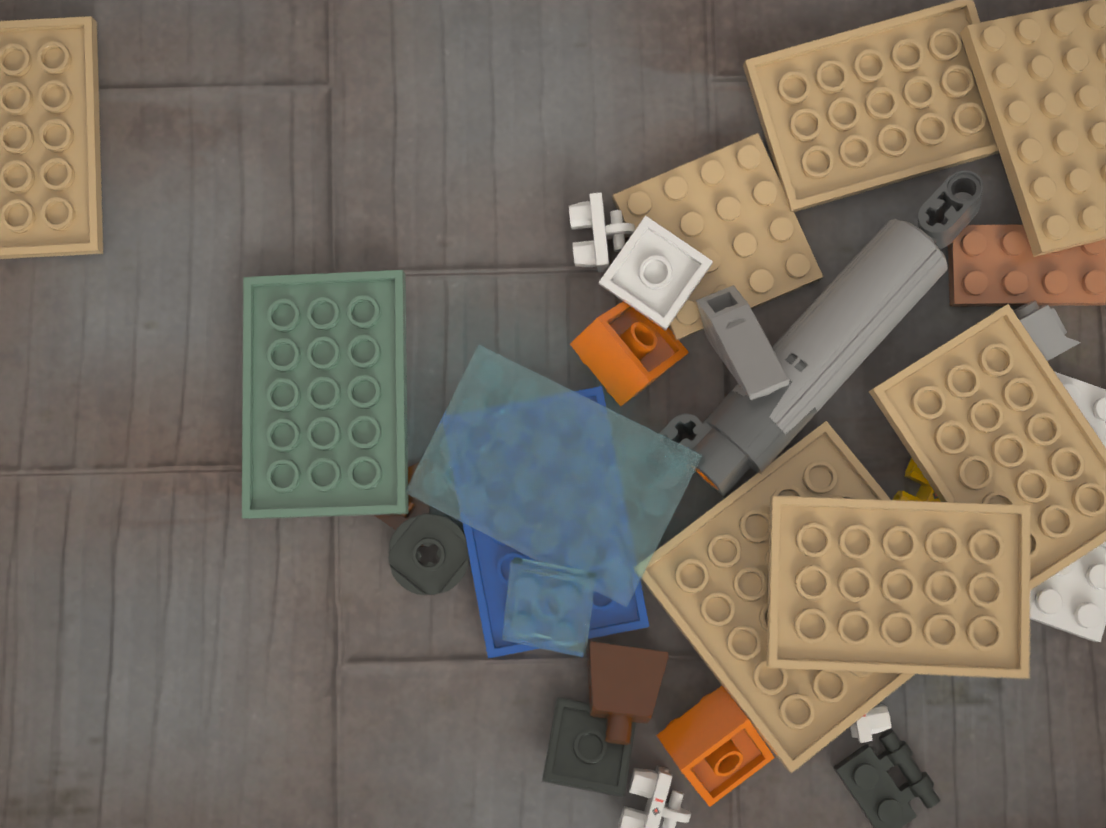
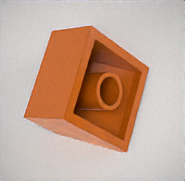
[570,301,689,407]
[656,686,775,807]

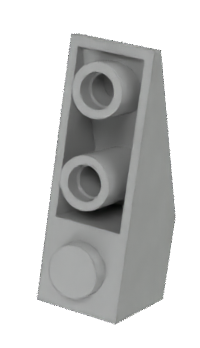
[696,285,790,400]

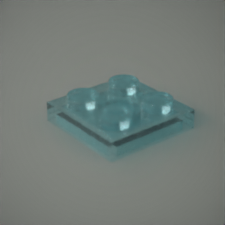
[502,557,596,657]

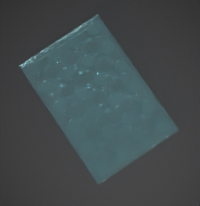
[406,345,703,607]

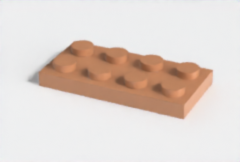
[948,225,1106,306]

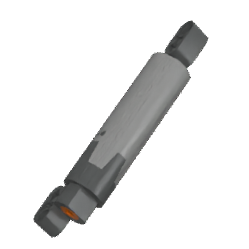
[639,170,983,497]

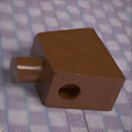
[587,641,669,745]

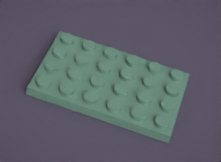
[242,270,408,519]

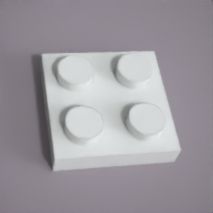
[599,215,713,330]

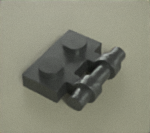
[833,729,940,828]

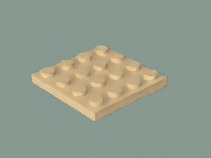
[612,133,823,341]

